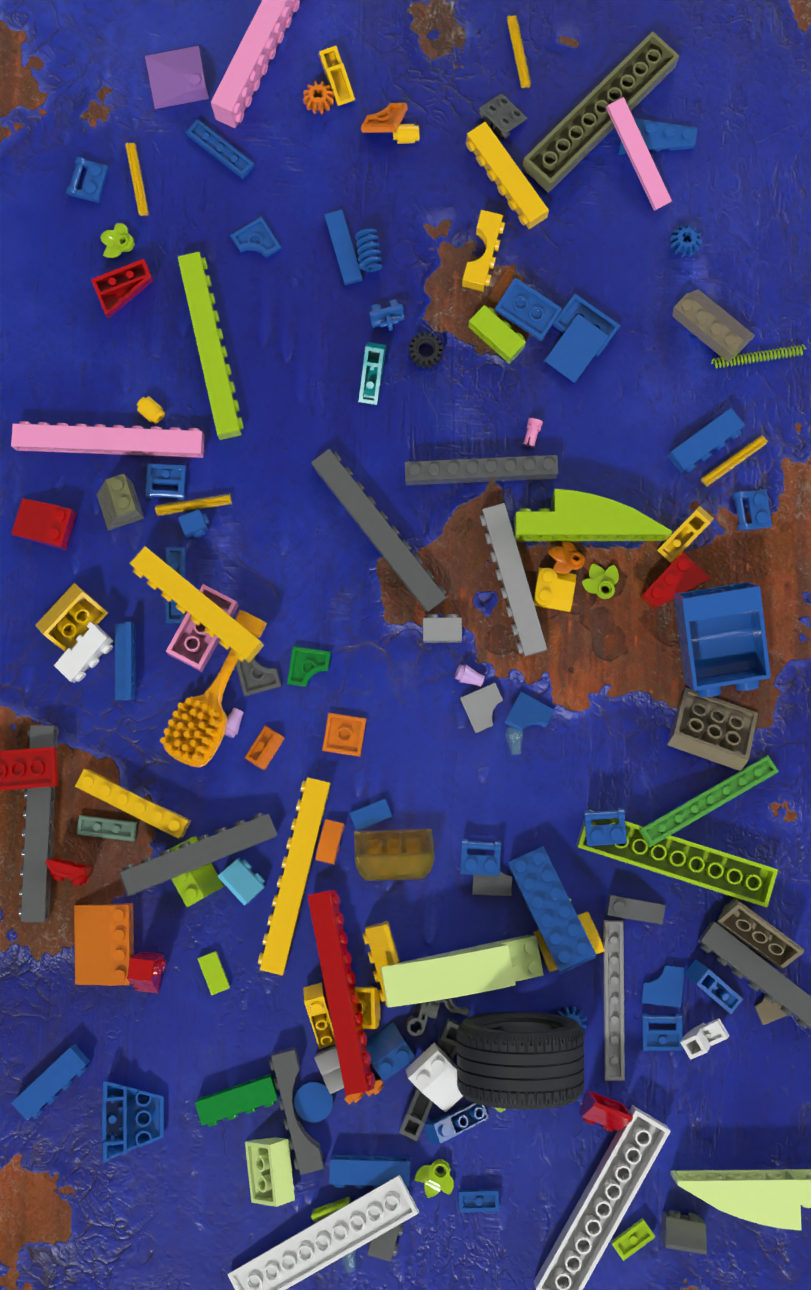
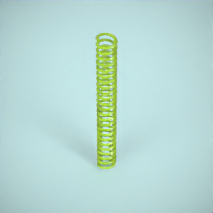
[711,344,806,369]

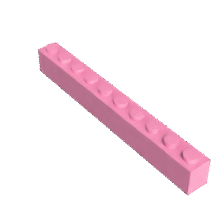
[11,421,205,458]

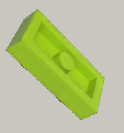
[611,1218,655,1261]

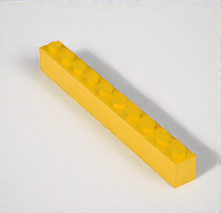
[258,777,331,976]

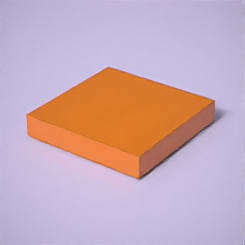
[322,713,366,757]

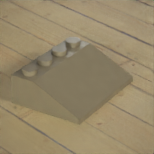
[667,687,758,771]

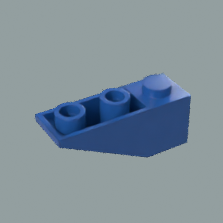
[424,1103,489,1144]

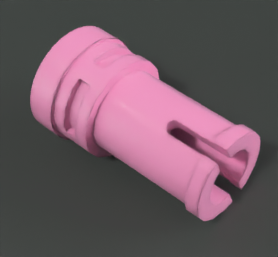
[523,418,543,448]

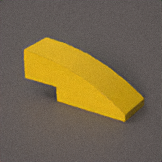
[318,46,355,106]

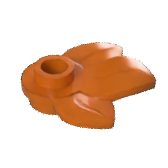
[548,541,585,574]

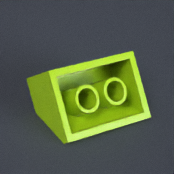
[159,836,224,907]

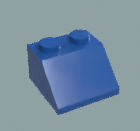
[366,1022,416,1082]

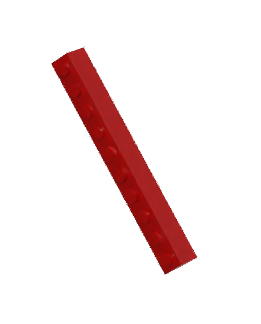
[307,890,375,1096]

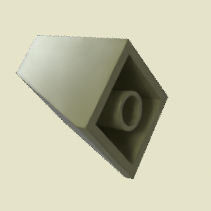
[96,474,144,530]

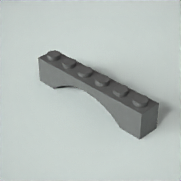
[399,1018,461,1141]
[269,1047,325,1175]

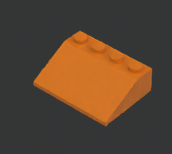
[74,903,134,986]

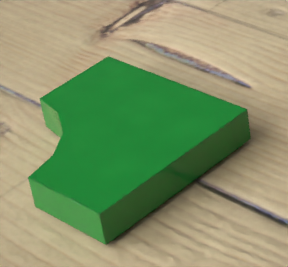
[287,646,331,687]

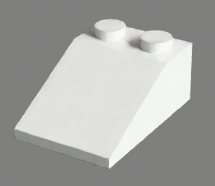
[405,1042,463,1112]

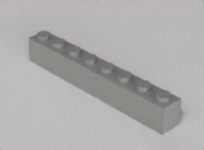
[479,503,547,657]

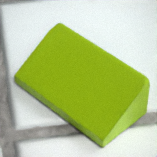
[311,1197,351,1223]

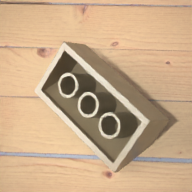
[672,289,755,363]
[717,897,805,970]

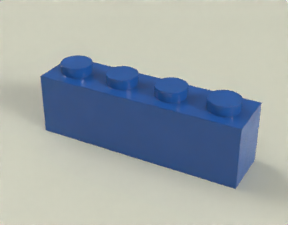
[668,408,745,474]
[11,1044,90,1121]
[329,1155,410,1188]

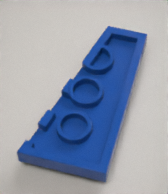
[618,118,698,155]

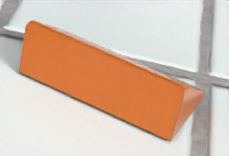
[245,725,284,770]

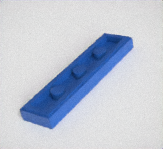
[186,119,255,179]
[324,210,363,286]
[166,547,186,624]

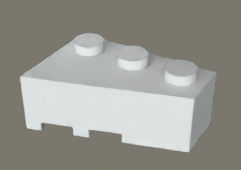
[54,622,115,683]

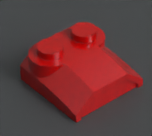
[45,858,93,886]

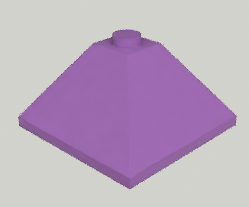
[145,46,209,109]

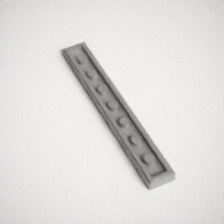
[603,920,625,1081]

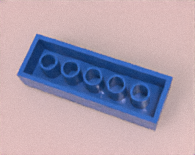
[508,846,596,974]

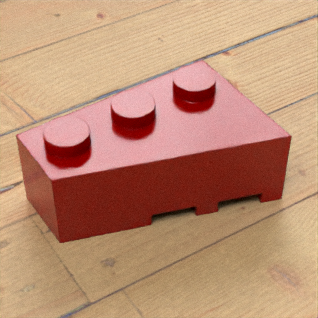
[91,259,153,319]
[640,552,711,610]
[127,951,166,994]

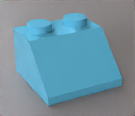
[217,858,266,906]

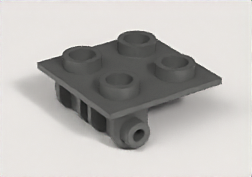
[479,94,528,139]

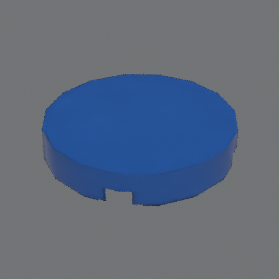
[294,1081,333,1122]

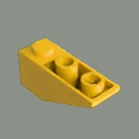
[303,983,336,1049]

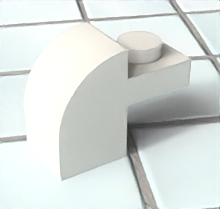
[680,1018,729,1060]

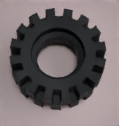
[409,331,443,369]

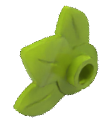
[100,223,134,258]
[582,564,619,599]
[415,1159,454,1198]

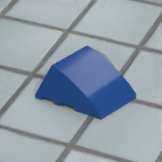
[101,1080,164,1163]

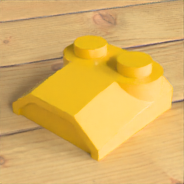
[533,568,576,612]
[355,986,380,1029]

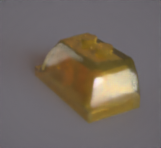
[354,829,434,881]

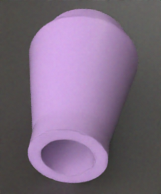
[455,664,485,687]
[224,708,244,738]

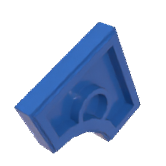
[230,216,282,258]
[504,692,554,732]
[641,965,685,1008]

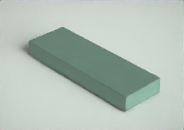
[76,815,138,841]

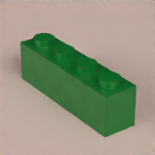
[195,1073,279,1127]

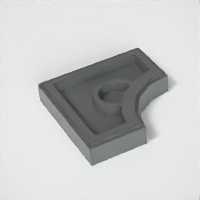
[236,657,282,697]
[472,871,512,896]

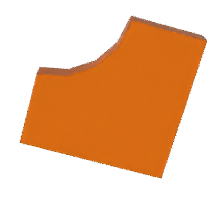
[361,103,408,133]

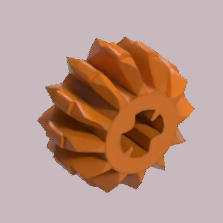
[303,81,334,115]

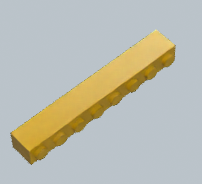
[130,546,264,663]

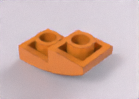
[315,819,345,865]
[344,1076,384,1104]

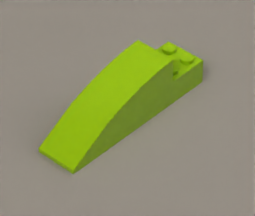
[513,489,672,541]

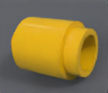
[393,124,419,144]
[137,396,165,424]

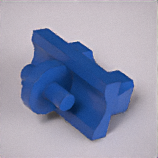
[369,299,405,331]

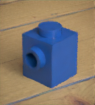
[178,509,210,538]

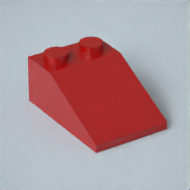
[11,498,77,550]
[579,1090,633,1132]

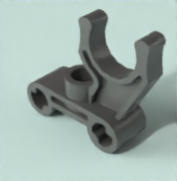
[405,998,469,1036]

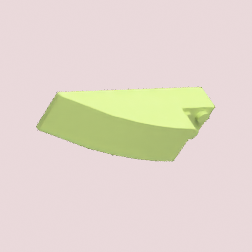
[380,935,543,1008]
[670,1169,811,1230]

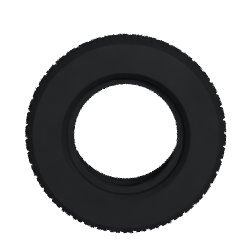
[457,1012,584,1110]

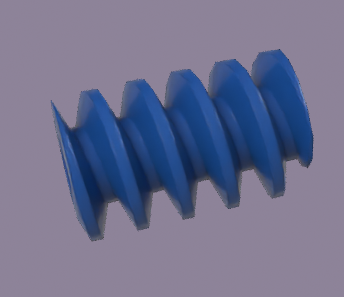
[355,229,383,272]

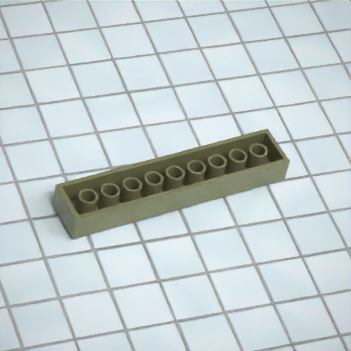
[522,31,680,193]

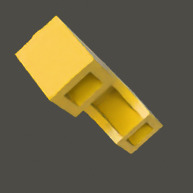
[462,210,505,292]

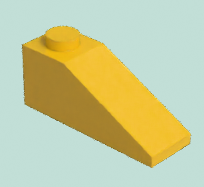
[657,506,714,563]

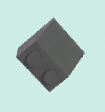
[659,1210,707,1255]

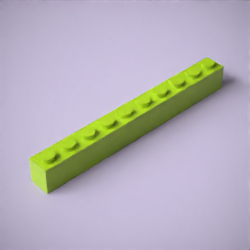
[178,252,244,440]

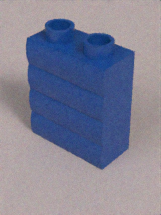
[674,581,771,697]

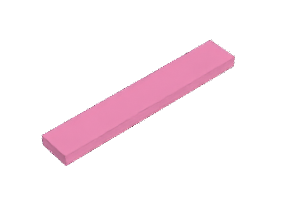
[606,97,672,211]

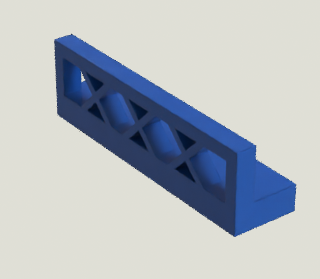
[115,622,136,701]

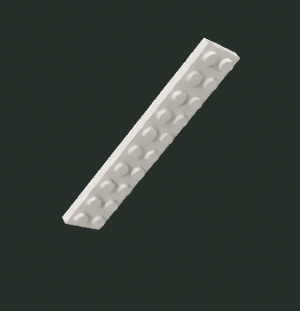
[227,1175,419,1290]

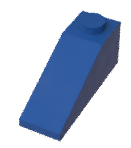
[684,959,743,1014]

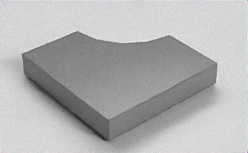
[460,683,503,734]

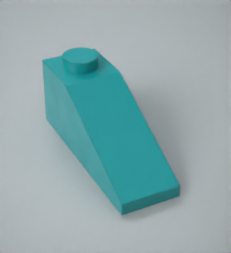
[359,342,386,405]

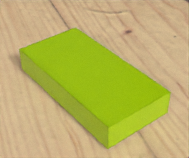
[198,951,230,995]

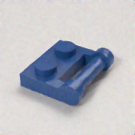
[66,157,109,203]
[146,464,187,500]
[732,489,772,531]
[584,808,627,846]
[460,839,501,876]
[641,1013,683,1051]

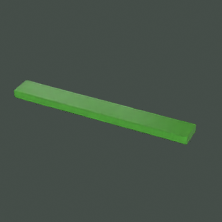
[639,755,779,847]

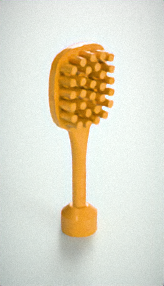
[160,610,267,767]

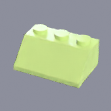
[245,1137,295,1207]

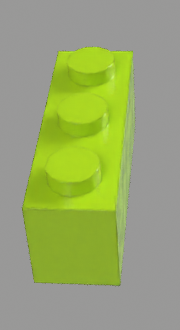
[468,305,526,364]

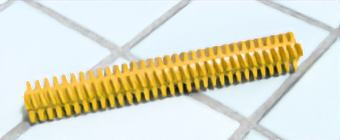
[507,15,531,88]
[125,143,149,216]
[701,435,768,486]
[155,493,232,516]

